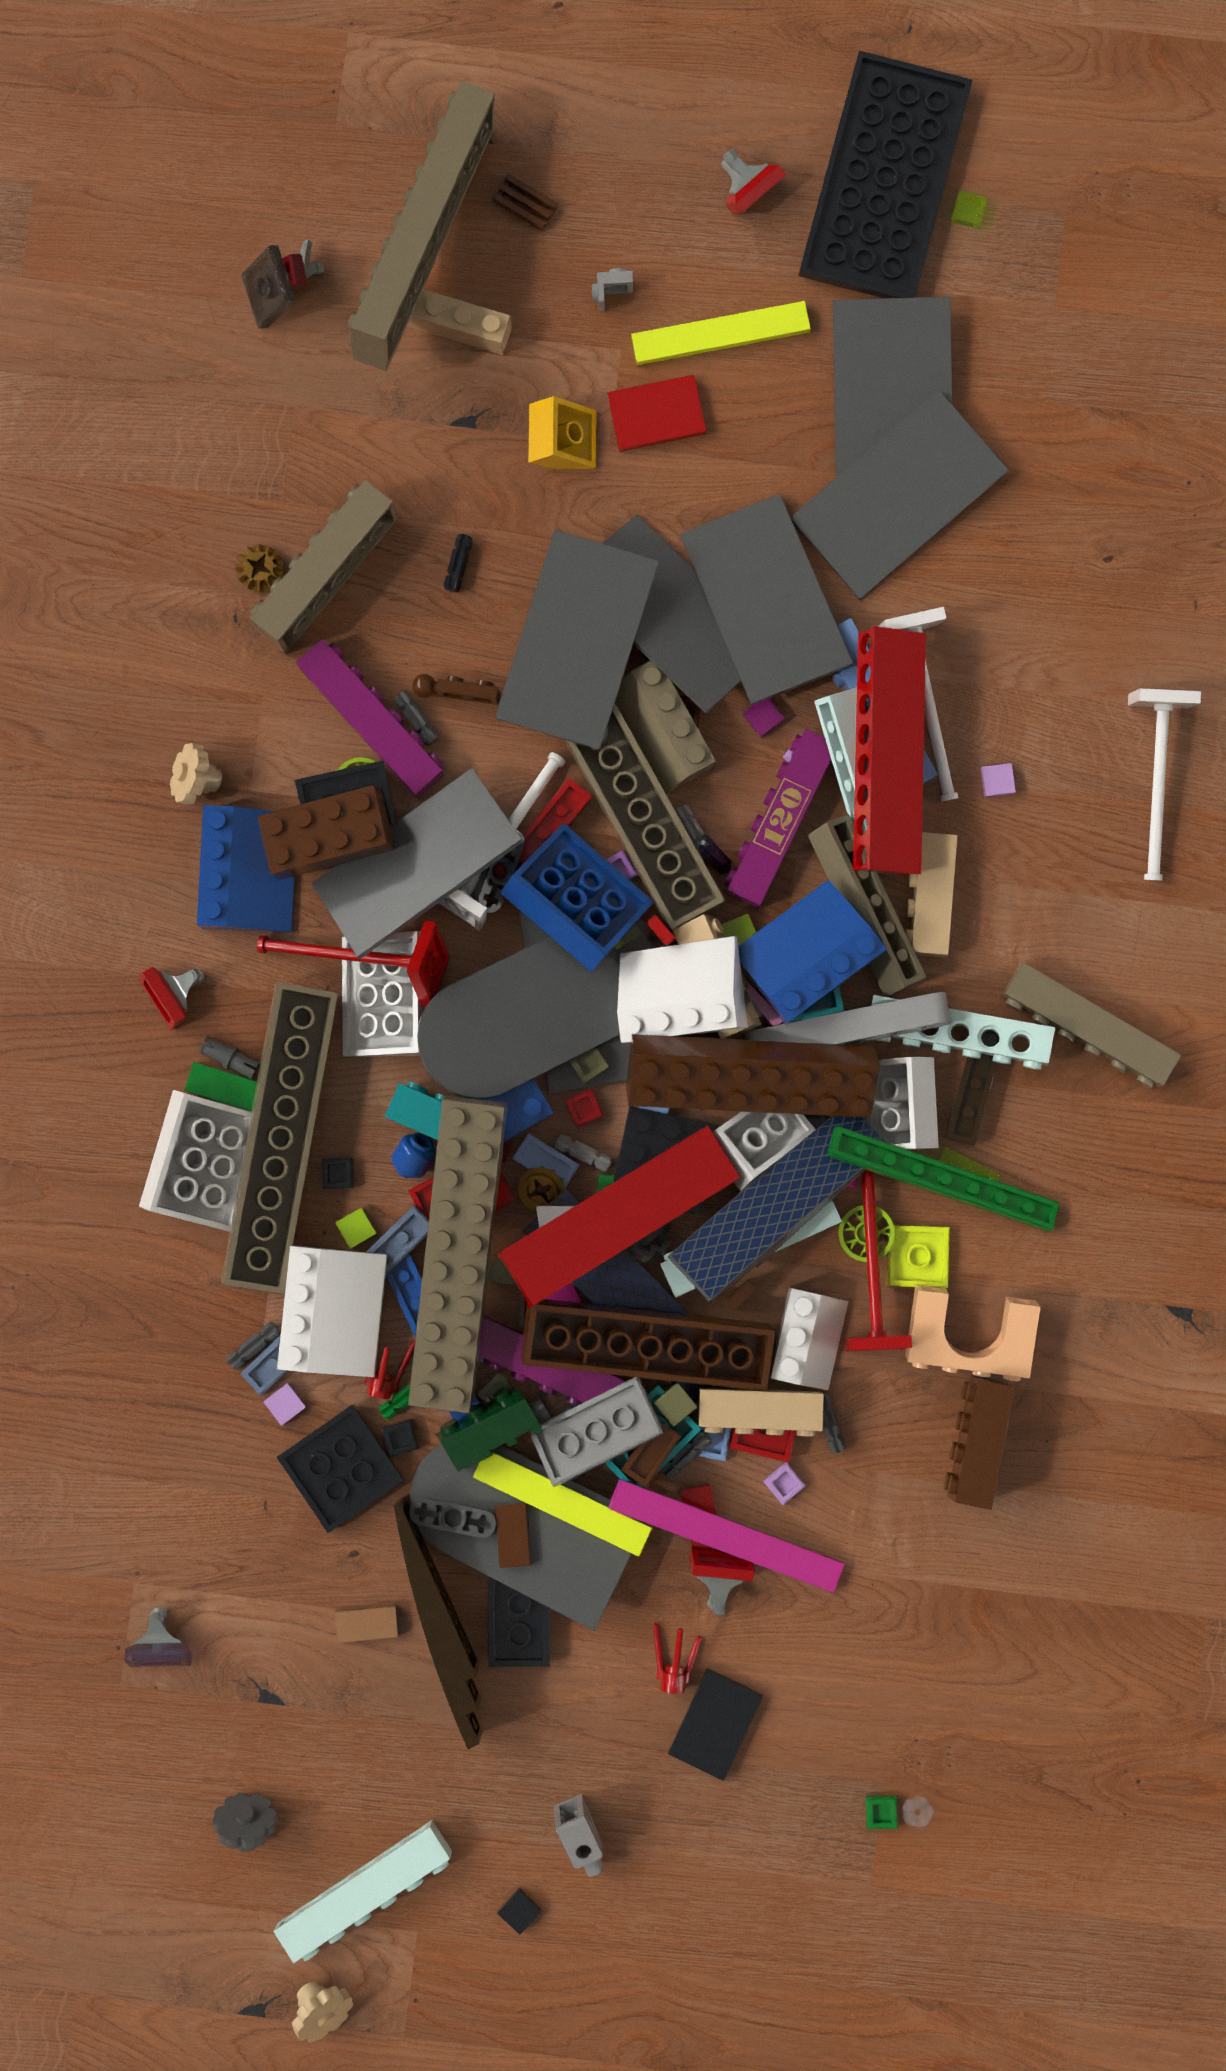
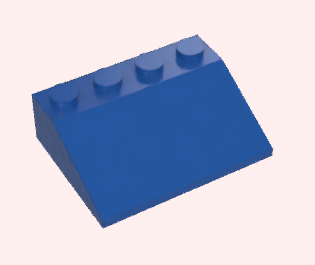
[197,805,295,933]
[500,823,654,972]
[738,879,886,1025]

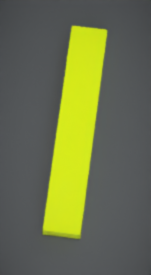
[631,301,811,366]
[473,1451,652,1557]

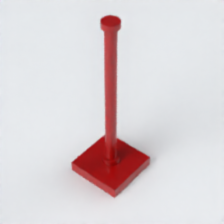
[257,921,450,1006]
[845,1170,912,1352]

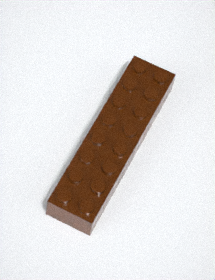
[626,1034,880,1118]
[520,1299,775,1391]

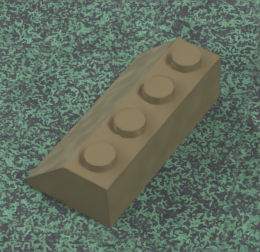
[615,661,716,794]

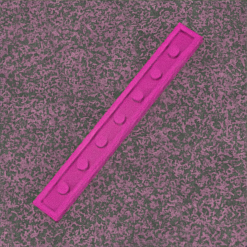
[608,1478,845,1593]

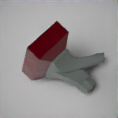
[261,239,324,298]

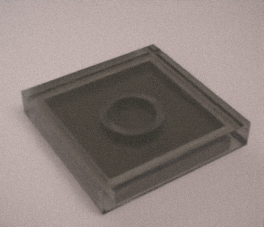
[241,245,296,329]

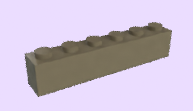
[808,814,927,997]
[1001,962,1181,1089]

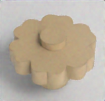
[170,743,222,805]
[292,1981,353,2043]

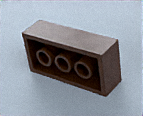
[257,785,395,880]
[944,1375,1015,1510]

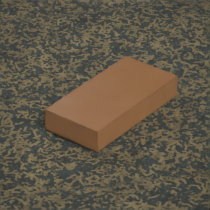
[334,1605,399,1643]

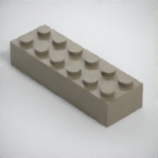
[250,480,398,654]

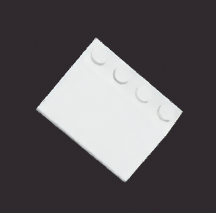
[342,931,426,1057]
[617,936,748,1043]
[139,1090,251,1232]
[277,1246,388,1377]

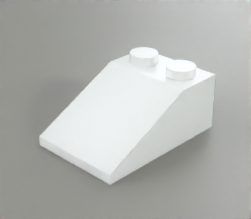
[713,1111,816,1191]

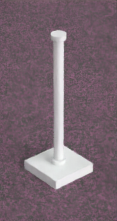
[879,607,959,802]
[1128,688,1201,881]
[438,752,566,931]

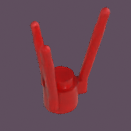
[364,1340,415,1399]
[653,1623,702,1694]

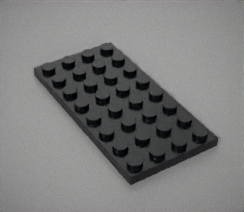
[799,51,973,298]

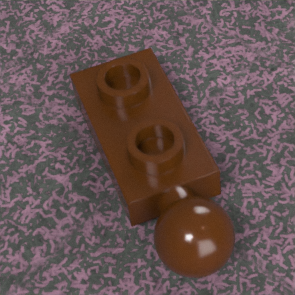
[412,674,499,705]

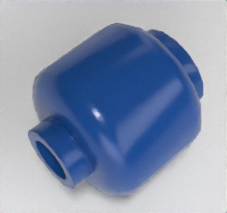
[391,1133,436,1178]

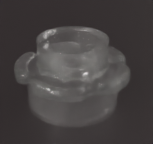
[903,1796,933,1828]

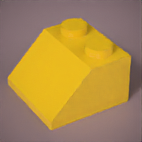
[528,396,597,469]

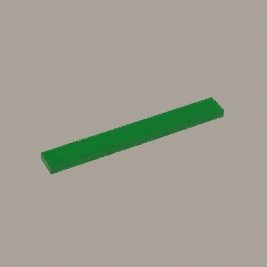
[827,1126,1060,1232]

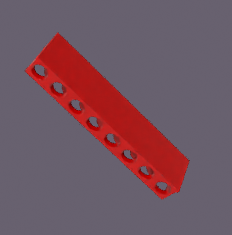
[853,626,926,876]
[497,1125,740,1308]

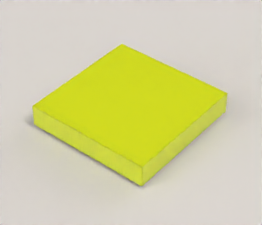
[886,1225,950,1288]

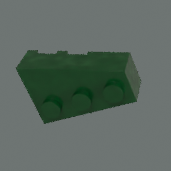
[436,1386,543,1472]

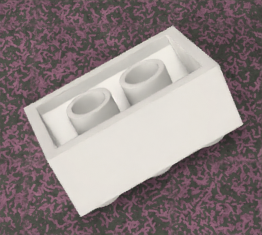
[867,1057,939,1150]
[769,1287,849,1390]

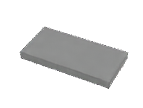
[529,1377,664,1487]

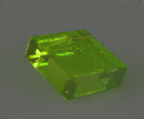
[951,190,988,229]

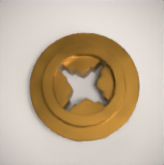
[235,544,284,592]
[518,1165,564,1212]

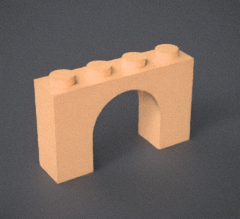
[905,1284,1040,1381]

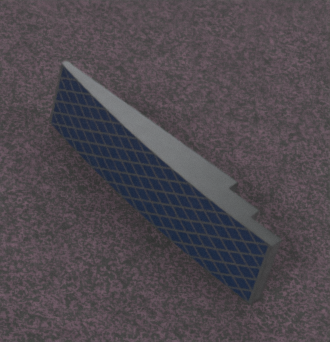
[668,1116,891,1303]

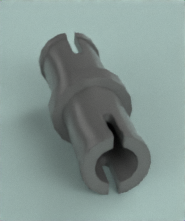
[199,1036,261,1080]

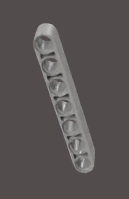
[742,992,952,1045]

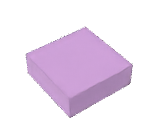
[981,763,1016,798]
[263,1382,307,1426]
[763,1462,806,1505]

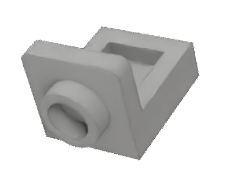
[592,268,633,311]

